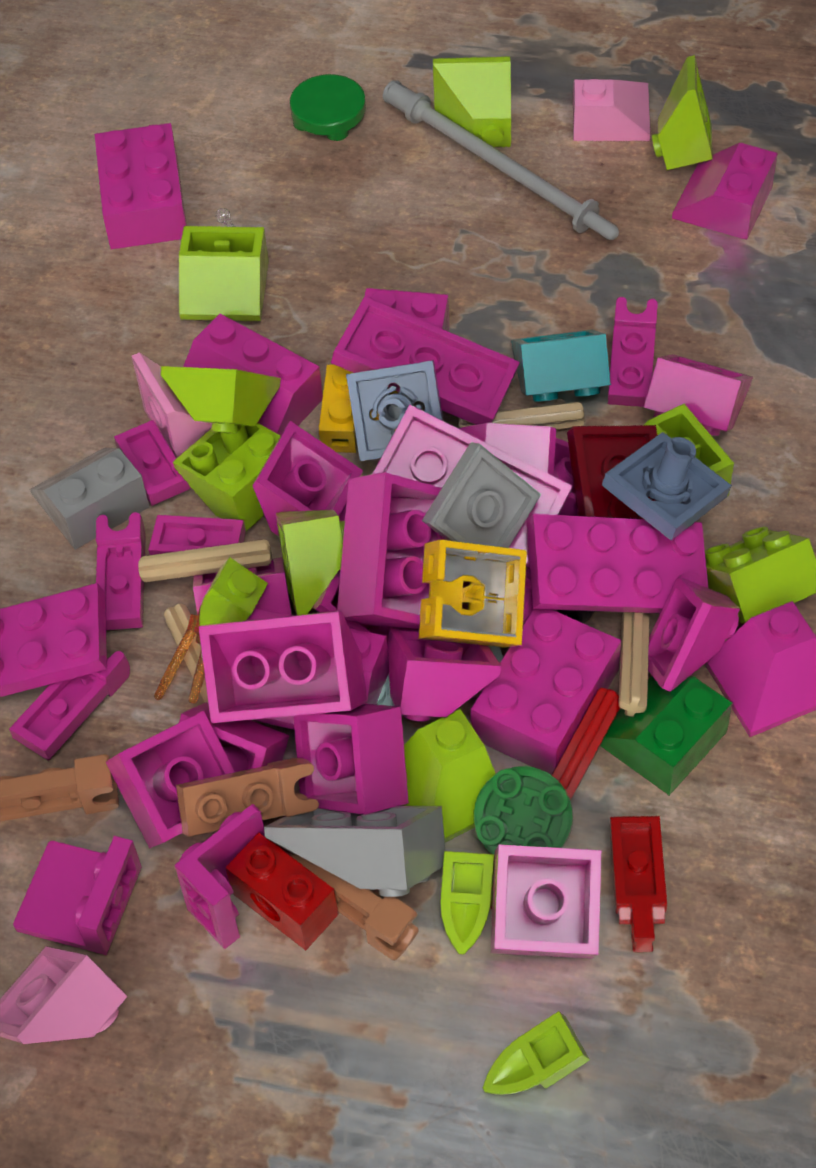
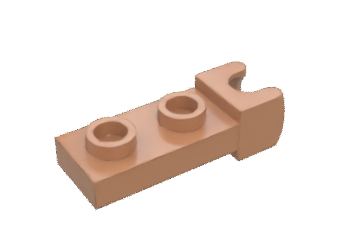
[0,754,119,822]
[176,758,319,837]
[292,853,419,961]

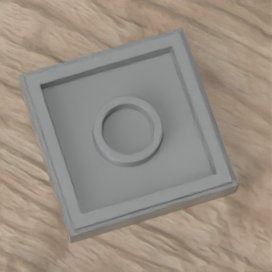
[422,442,541,548]

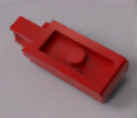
[609,816,667,952]

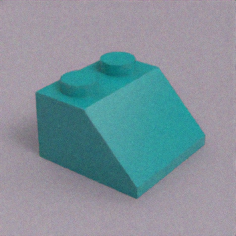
[511,329,611,402]

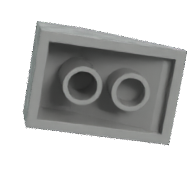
[264,806,445,897]

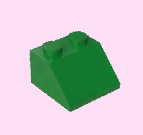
[600,676,733,796]

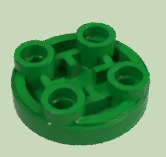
[290,74,366,141]
[474,766,573,855]

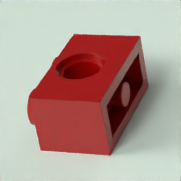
[225,832,339,951]

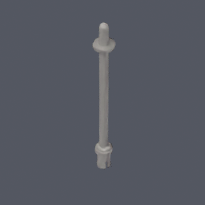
[383,80,619,240]

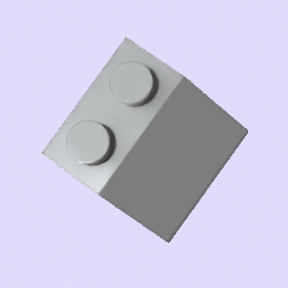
[30,448,149,550]

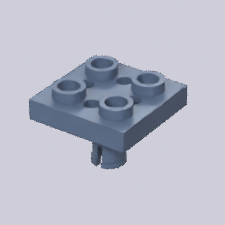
[346,360,443,461]
[602,432,732,540]

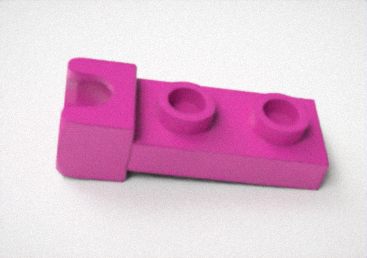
[608,297,658,407]
[96,512,146,630]
[9,651,130,761]

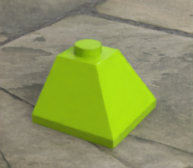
[652,55,713,170]
[433,56,511,147]
[161,366,281,434]
[275,510,345,615]
[400,709,496,843]

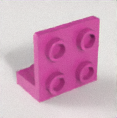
[175,804,265,950]
[13,836,142,955]

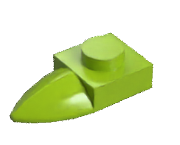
[199,557,268,626]
[441,851,494,954]
[482,1011,590,1095]

